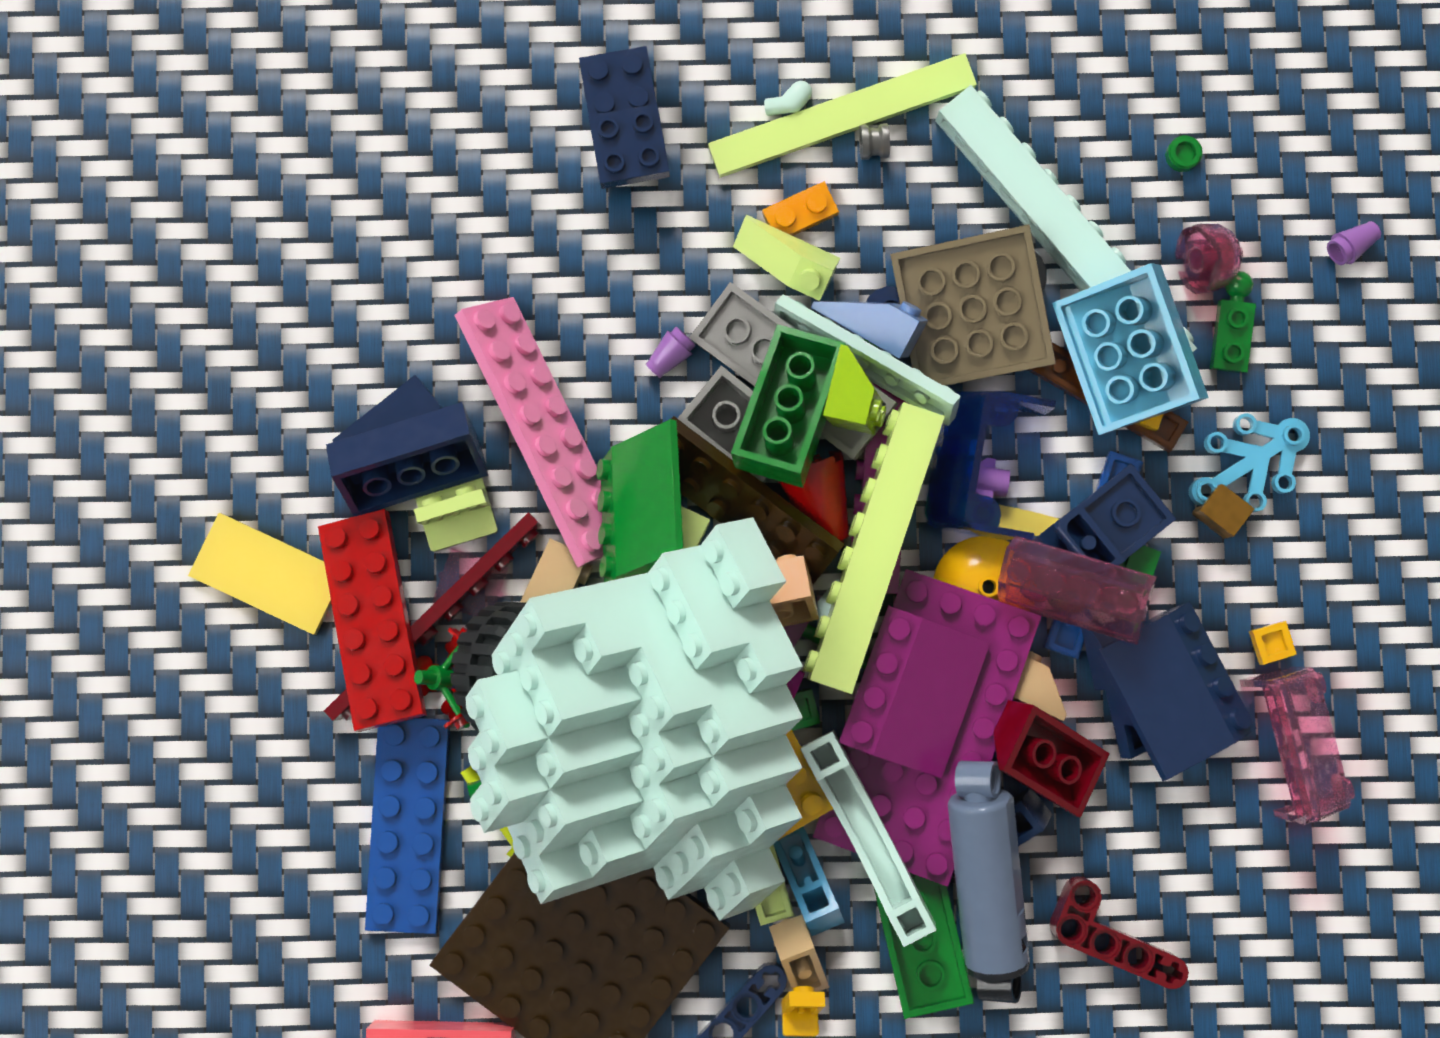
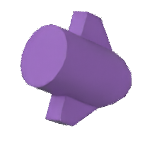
[963,458,1010,505]

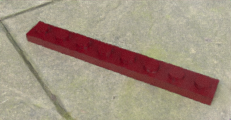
[324,512,541,721]

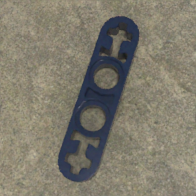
[695,962,787,1038]

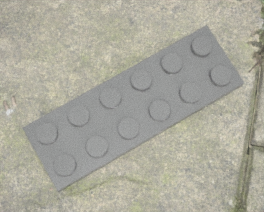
[689,282,898,461]

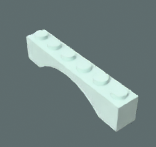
[800,730,937,947]

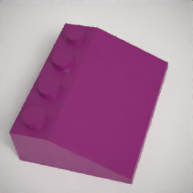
[839,605,990,778]

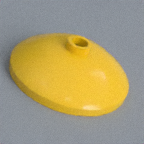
[933,536,1037,612]

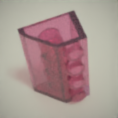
[998,536,1157,645]

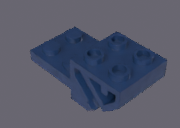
[579,46,670,189]
[1014,464,1176,610]

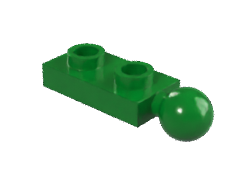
[1210,271,1256,373]

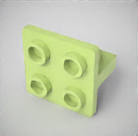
[414,478,498,552]

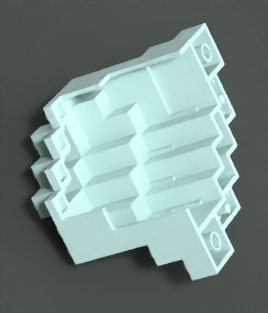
[465,517,803,921]

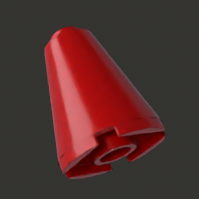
[778,450,849,543]

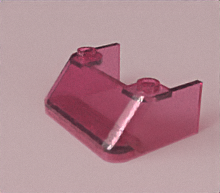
[1239,667,1355,825]

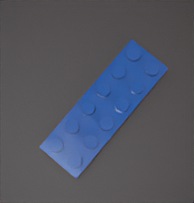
[365,718,451,934]

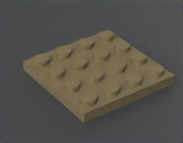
[890,224,1056,386]

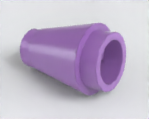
[1327,221,1381,265]
[646,327,696,378]

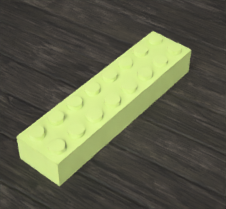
[803,402,945,694]

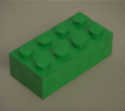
[731,324,846,488]

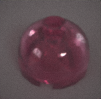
[1175,223,1243,294]

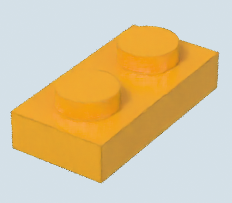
[762,181,839,236]

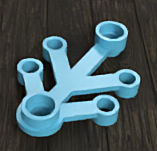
[1188,413,1310,512]

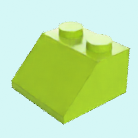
[823,344,886,435]

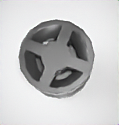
[859,123,890,160]

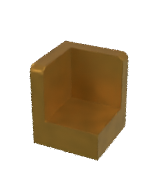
[1192,484,1255,539]

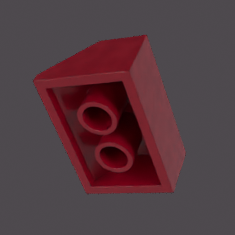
[993,700,1110,818]

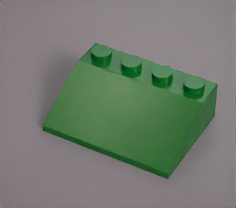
[596,419,683,582]

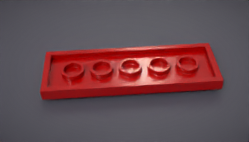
[318,509,427,732]

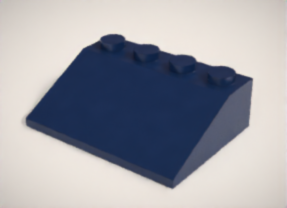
[1095,601,1257,781]

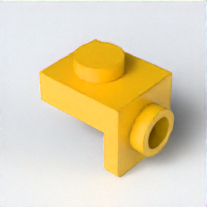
[781,986,825,1037]

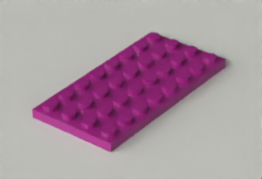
[813,569,1041,887]

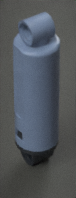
[948,760,1030,1004]

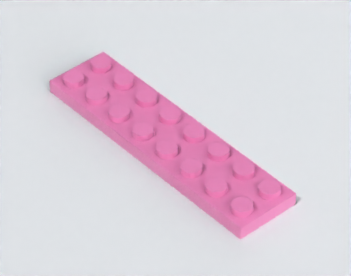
[454,297,603,568]

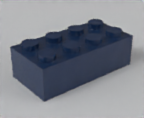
[326,402,489,517]

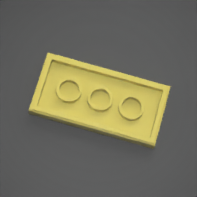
[188,513,331,635]

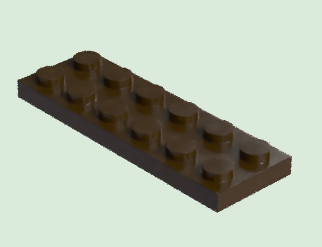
[671,416,844,585]

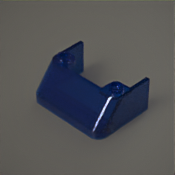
[924,391,1056,544]

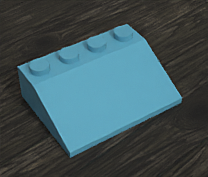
[1052,263,1209,435]

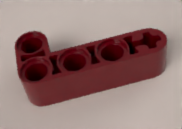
[1050,876,1189,989]

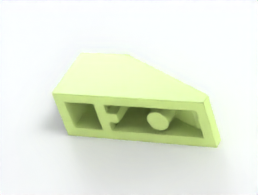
[733,215,840,301]

